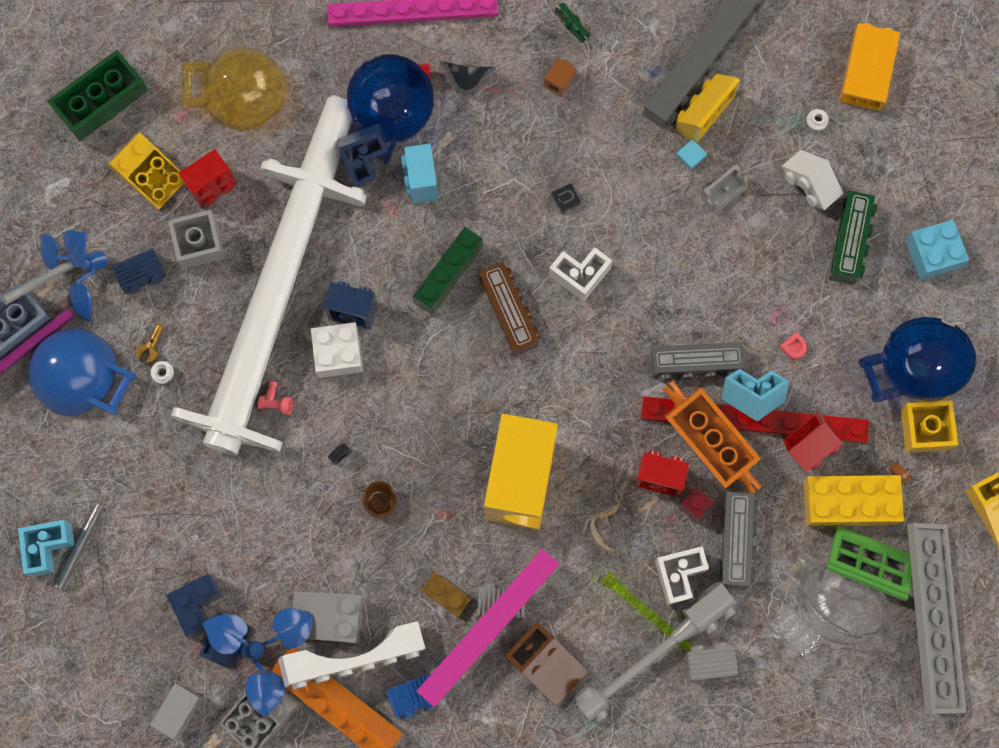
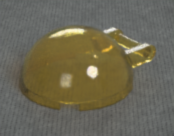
[180,47,287,131]

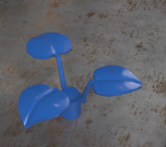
[40,230,107,321]
[203,608,312,716]

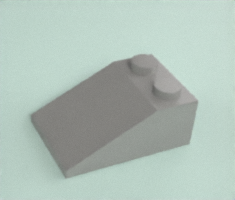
[292,591,364,645]

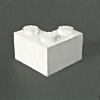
[782,150,843,210]
[549,247,612,302]
[655,546,709,606]

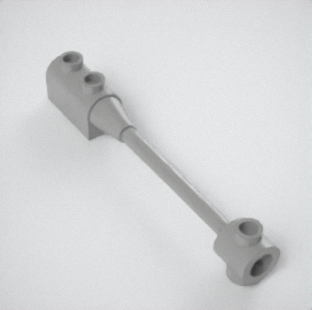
[574,581,737,723]

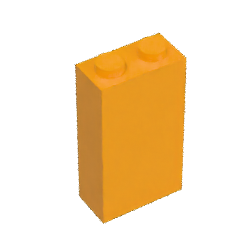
[839,23,900,111]

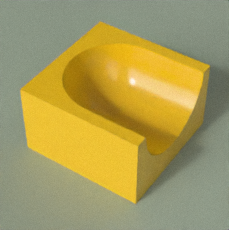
[484,414,558,530]

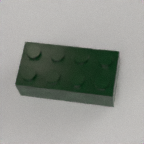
[47,50,149,142]

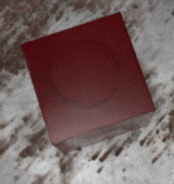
[678,487,714,523]

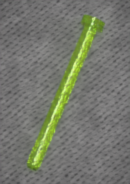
[601,571,693,652]

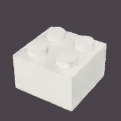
[311,322,363,378]

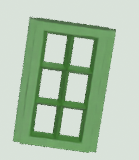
[826,525,912,601]

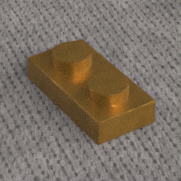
[421,572,472,618]

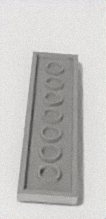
[907,523,966,714]

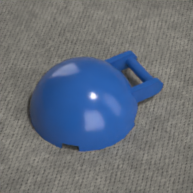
[28,329,137,416]

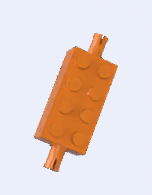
[662,380,762,494]

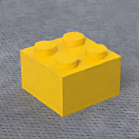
[900,400,958,453]

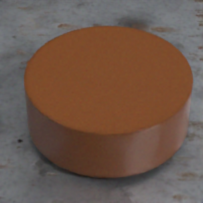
[889,462,912,484]

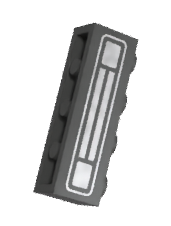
[651,342,745,381]
[720,492,758,588]

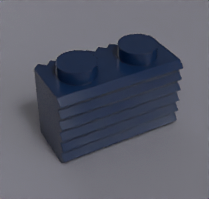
[112,248,166,294]

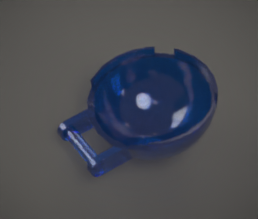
[347,54,434,164]
[858,317,976,403]

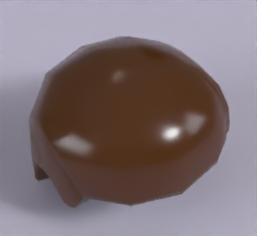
[362,480,397,518]

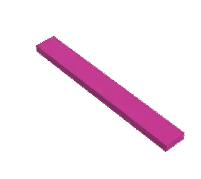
[417,549,560,708]

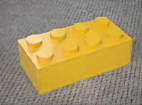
[803,475,904,526]

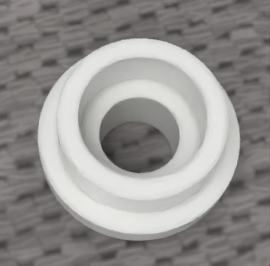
[806,109,829,131]
[151,361,174,384]

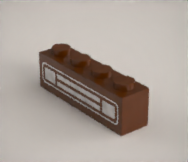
[479,262,541,357]

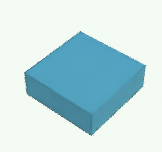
[676,139,707,170]

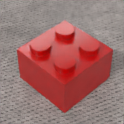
[178,149,237,208]
[783,412,842,472]
[634,451,689,498]

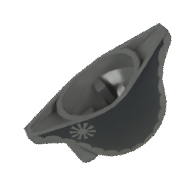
[440,61,496,92]

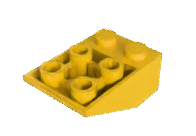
[106,132,184,210]
[964,472,999,548]

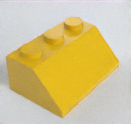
[675,74,740,143]

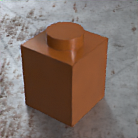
[544,58,576,98]

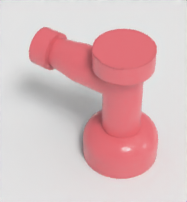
[258,381,293,415]

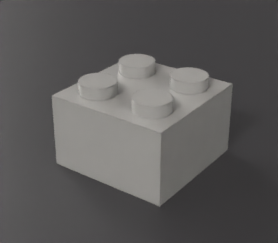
[168,210,225,269]

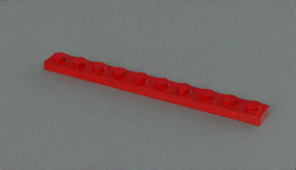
[640,396,869,444]

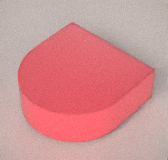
[779,332,807,360]

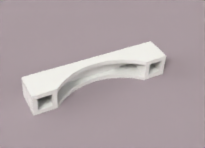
[278,621,425,690]

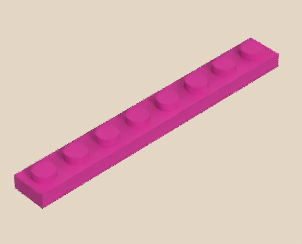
[327,0,498,27]

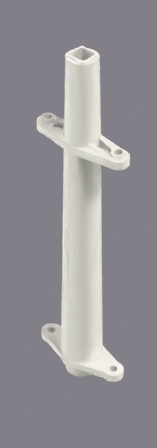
[170,95,367,456]

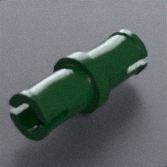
[555,2,591,43]

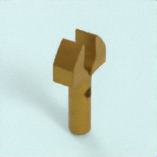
[136,324,164,365]

